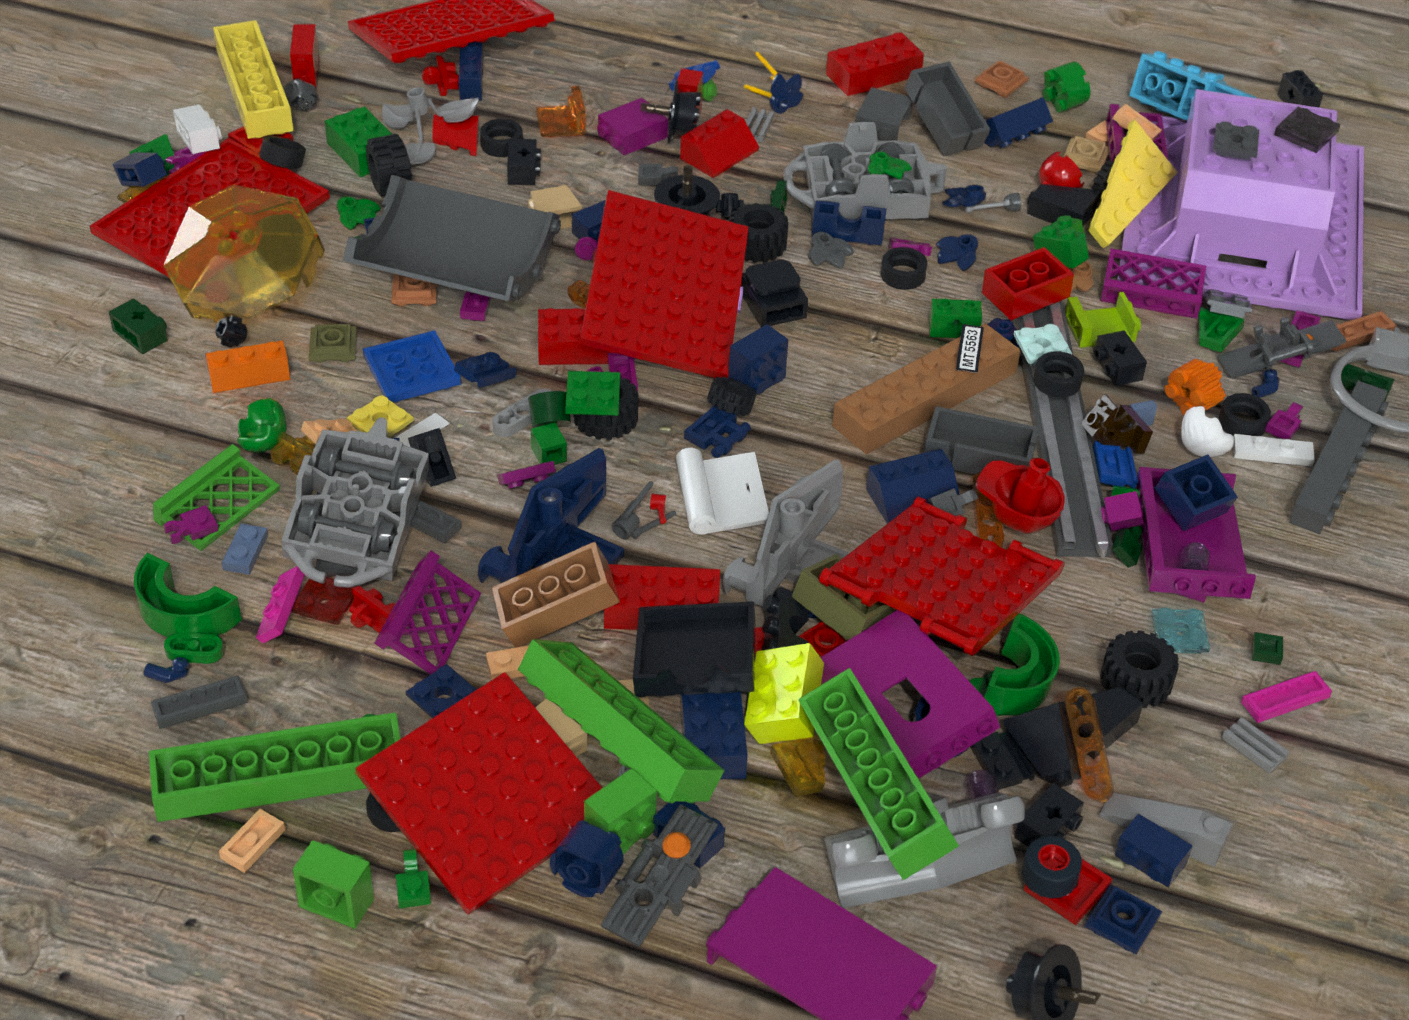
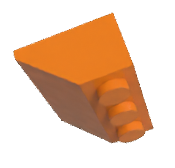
[205,340,290,393]

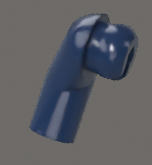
[1252,369,1279,398]
[144,657,189,683]

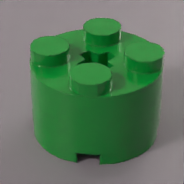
[1042,61,1091,113]

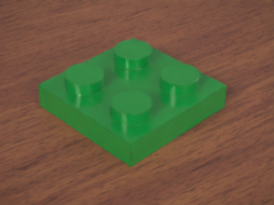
[565,371,620,416]

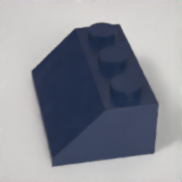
[984,97,1053,148]
[866,449,959,524]

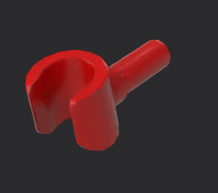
[650,493,667,524]

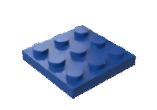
[363,330,461,402]

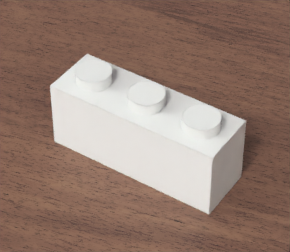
[173,104,222,154]

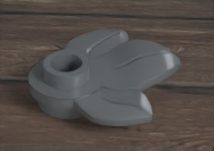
[809,232,854,269]

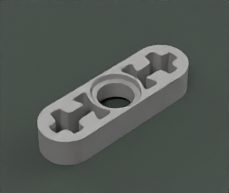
[492,389,552,437]

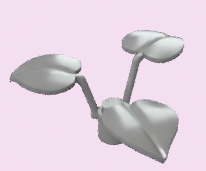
[382,87,479,164]

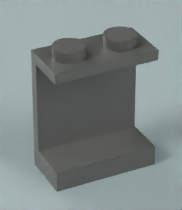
[855,88,913,141]

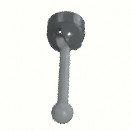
[964,193,1021,213]

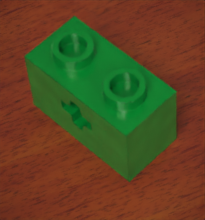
[929,298,983,338]

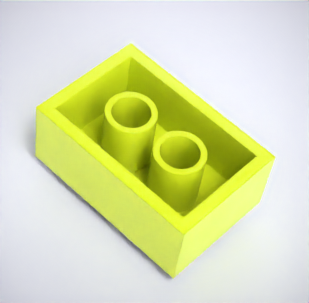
[744,643,824,744]

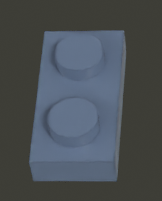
[222,524,268,575]

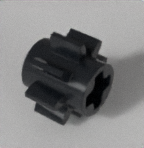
[716,193,744,220]
[215,315,248,347]

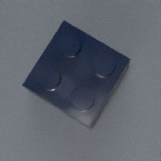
[728,324,789,395]
[1154,454,1238,531]

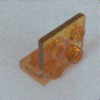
[536,86,586,137]

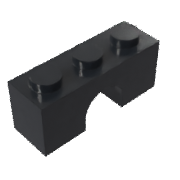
[762,586,809,650]

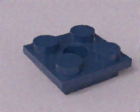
[406,664,476,718]
[1085,884,1162,955]

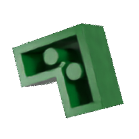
[1033,215,1089,268]

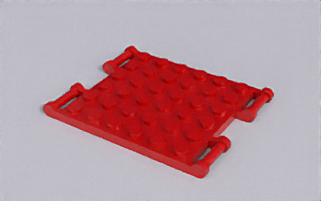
[819,496,1065,656]

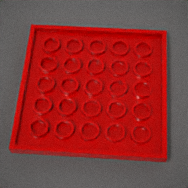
[355,672,602,915]

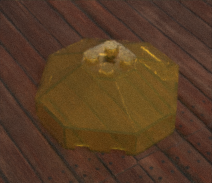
[163,185,325,323]

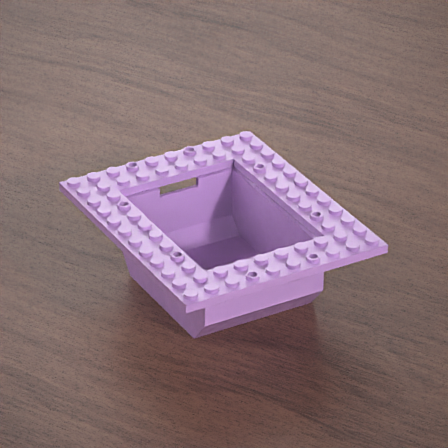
[1117,89,1364,320]

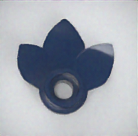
[770,73,804,114]
[942,185,986,207]
[936,234,978,271]

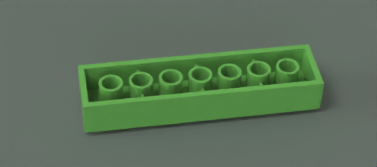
[518,639,725,803]
[798,668,959,880]
[149,712,401,822]

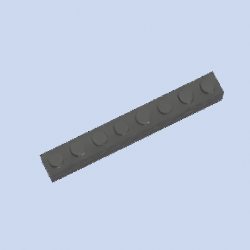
[1289,381,1389,534]

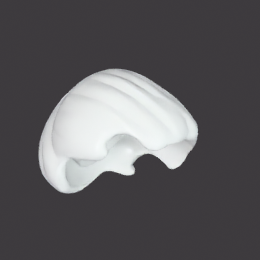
[1181,406,1234,457]

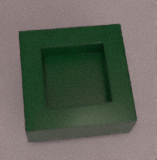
[1252,632,1283,665]

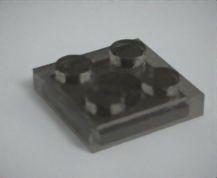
[1274,106,1341,153]

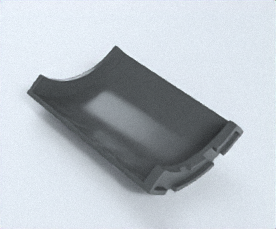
[343,175,561,302]

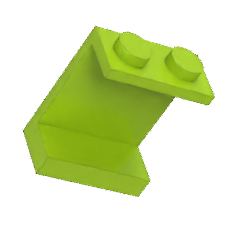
[1065,292,1141,348]

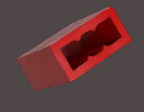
[290,24,319,90]

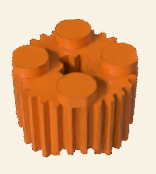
[1164,359,1226,415]

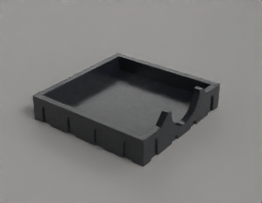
[633,601,756,697]

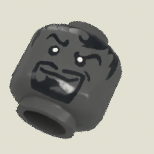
[284,79,318,112]

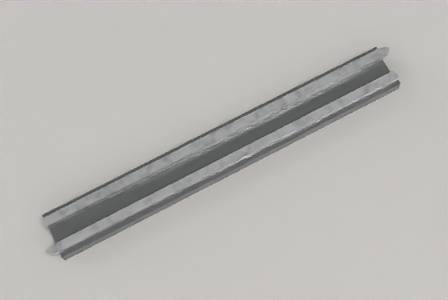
[1013,300,1113,557]

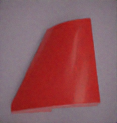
[432,115,479,156]

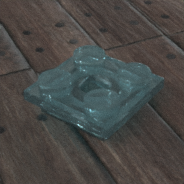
[1151,607,1210,654]

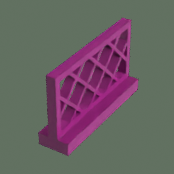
[1106,104,1169,161]
[1100,248,1206,319]
[374,550,481,675]

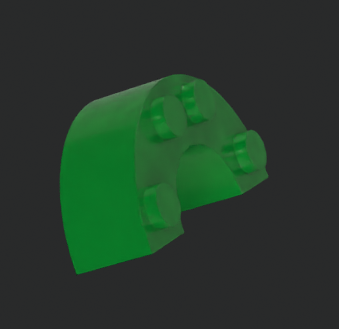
[134,552,242,637]
[984,613,1060,716]

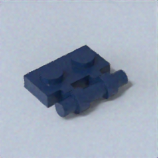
[684,406,751,458]

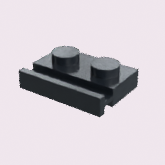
[970,729,1036,791]

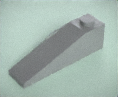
[1099,792,1236,868]

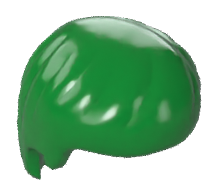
[237,398,287,452]

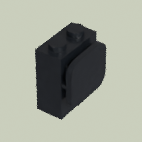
[741,260,808,327]

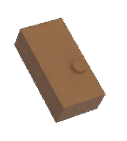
[492,542,620,648]

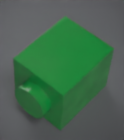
[531,422,567,465]

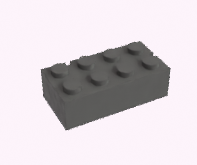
[905,61,991,156]
[924,406,1039,475]

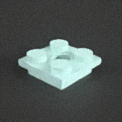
[1013,324,1072,366]

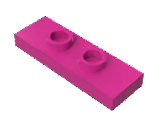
[255,566,304,643]
[1241,671,1332,723]

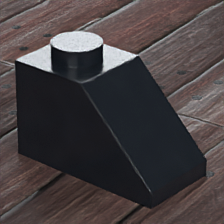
[408,428,456,487]

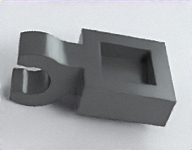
[638,164,678,186]
[928,488,979,516]

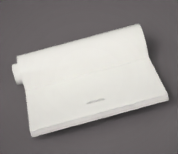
[676,448,769,535]

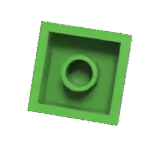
[584,768,657,854]
[293,840,374,929]

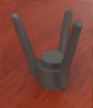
[612,481,676,540]

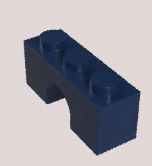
[459,41,483,101]
[812,200,887,245]

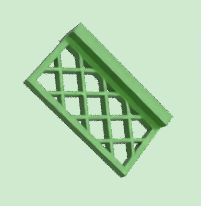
[153,444,280,551]

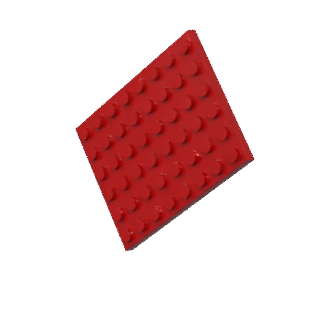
[348,0,555,63]
[90,138,330,291]
[578,190,749,378]

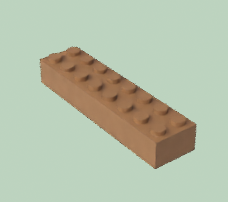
[832,323,1020,455]

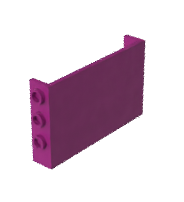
[1135,467,1256,599]
[706,867,937,1020]

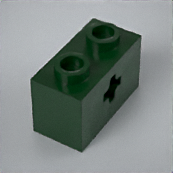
[109,298,168,354]

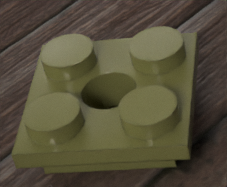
[309,324,357,363]

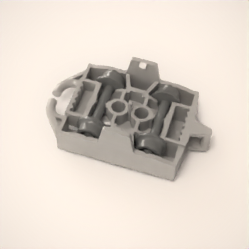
[783,122,947,220]
[281,418,429,588]

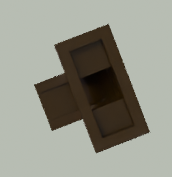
[1081,394,1153,454]

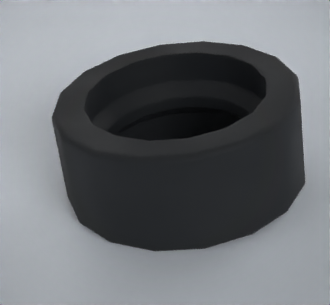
[480,118,523,158]
[259,136,306,169]
[881,247,928,290]
[1033,351,1084,397]
[1218,393,1271,437]

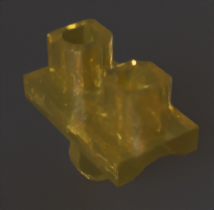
[271,431,316,475]

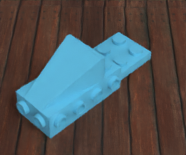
[1129,51,1256,121]

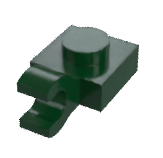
[1112,525,1143,568]

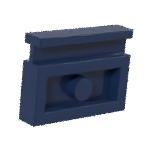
[454,352,517,388]

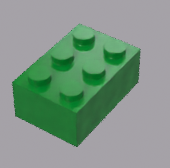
[324,106,392,177]

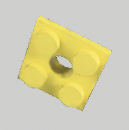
[347,395,414,438]

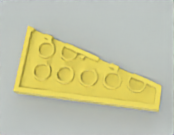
[1088,119,1178,248]

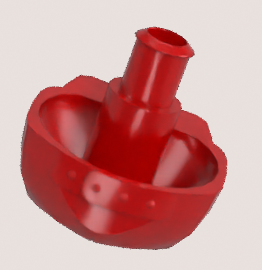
[975,458,1065,534]

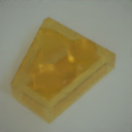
[770,735,825,797]

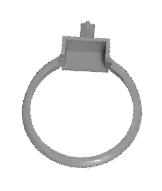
[1330,327,1409,433]

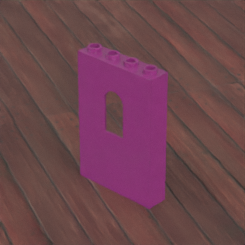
[821,610,1000,779]

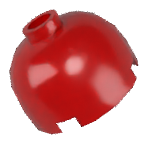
[1039,151,1084,188]

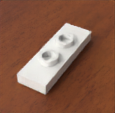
[1233,434,1315,467]

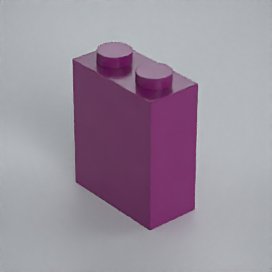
[597,98,668,155]

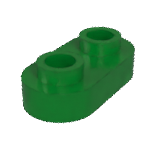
[164,632,224,664]

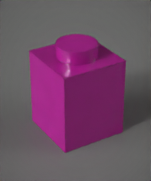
[1101,491,1144,531]

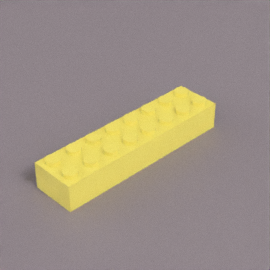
[213,20,293,139]

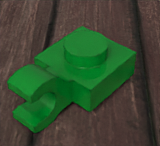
[396,849,431,908]

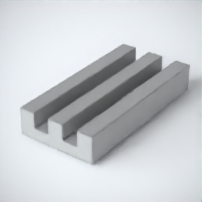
[746,107,775,143]
[1222,717,1289,774]

